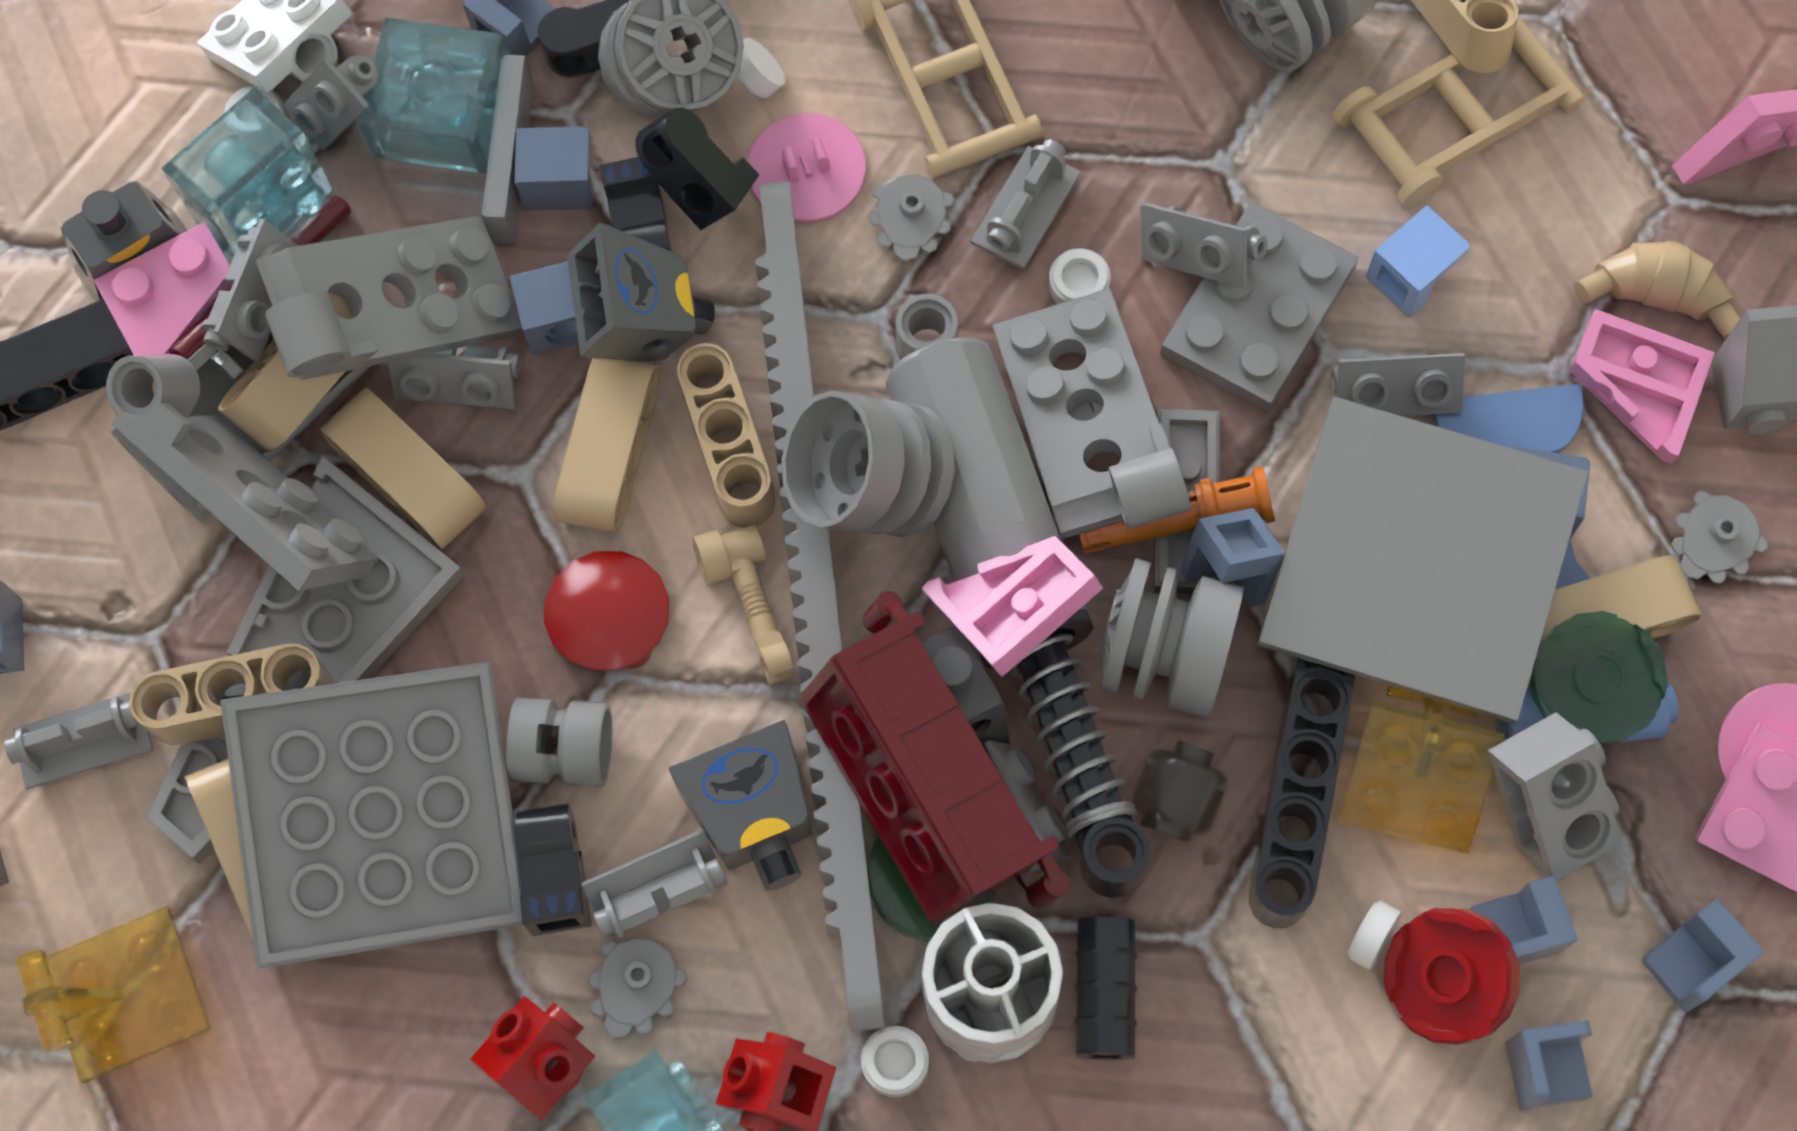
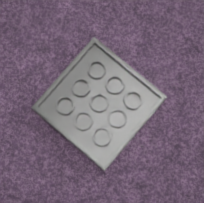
[1257,396,1589,724]
[220,661,523,969]

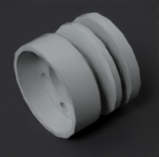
[598,0,744,119]
[1219,0,1377,72]
[782,390,955,537]
[1101,558,1244,719]

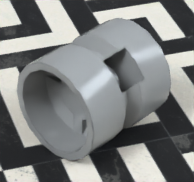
[506,697,613,787]

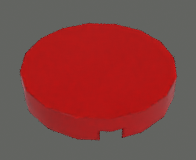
[1384,908,1520,1045]

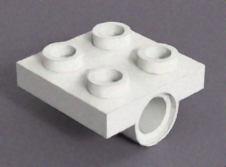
[197,0,353,93]

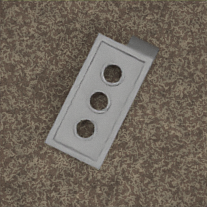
[256,215,522,381]
[992,288,1191,539]
[106,354,379,591]

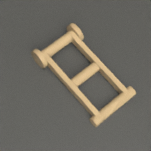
[849,0,1044,179]
[1332,15,1586,209]

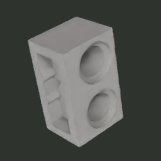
[1488,712,1622,881]

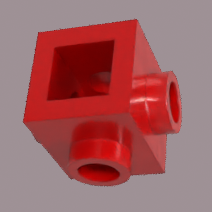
[470,996,596,1121]
[715,1032,837,1131]

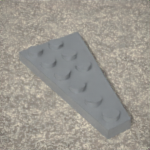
[146,455,465,864]

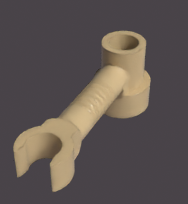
[692,524,794,685]

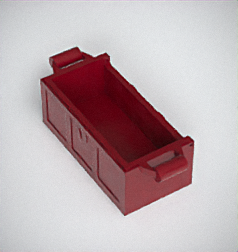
[799,591,1069,926]

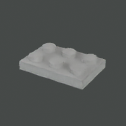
[1160,201,1359,412]

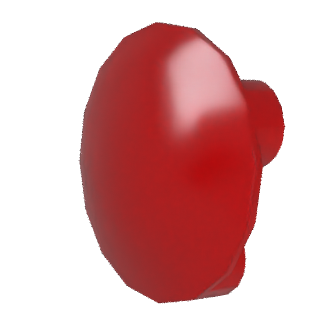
[544,551,669,671]

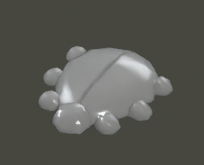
[868,174,955,261]
[1671,491,1768,584]
[588,937,687,1038]

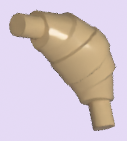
[1574,241,1740,340]

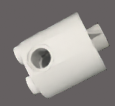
[922,903,1063,1063]

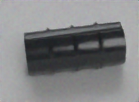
[1074,916,1137,1060]

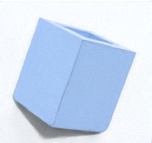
[1366,205,1469,318]

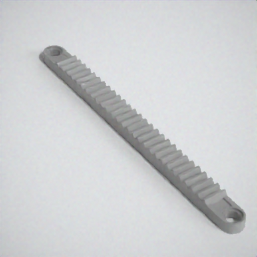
[755,180,885,1032]

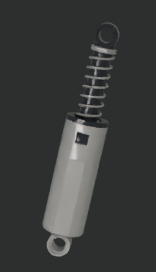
[886,294,1151,898]

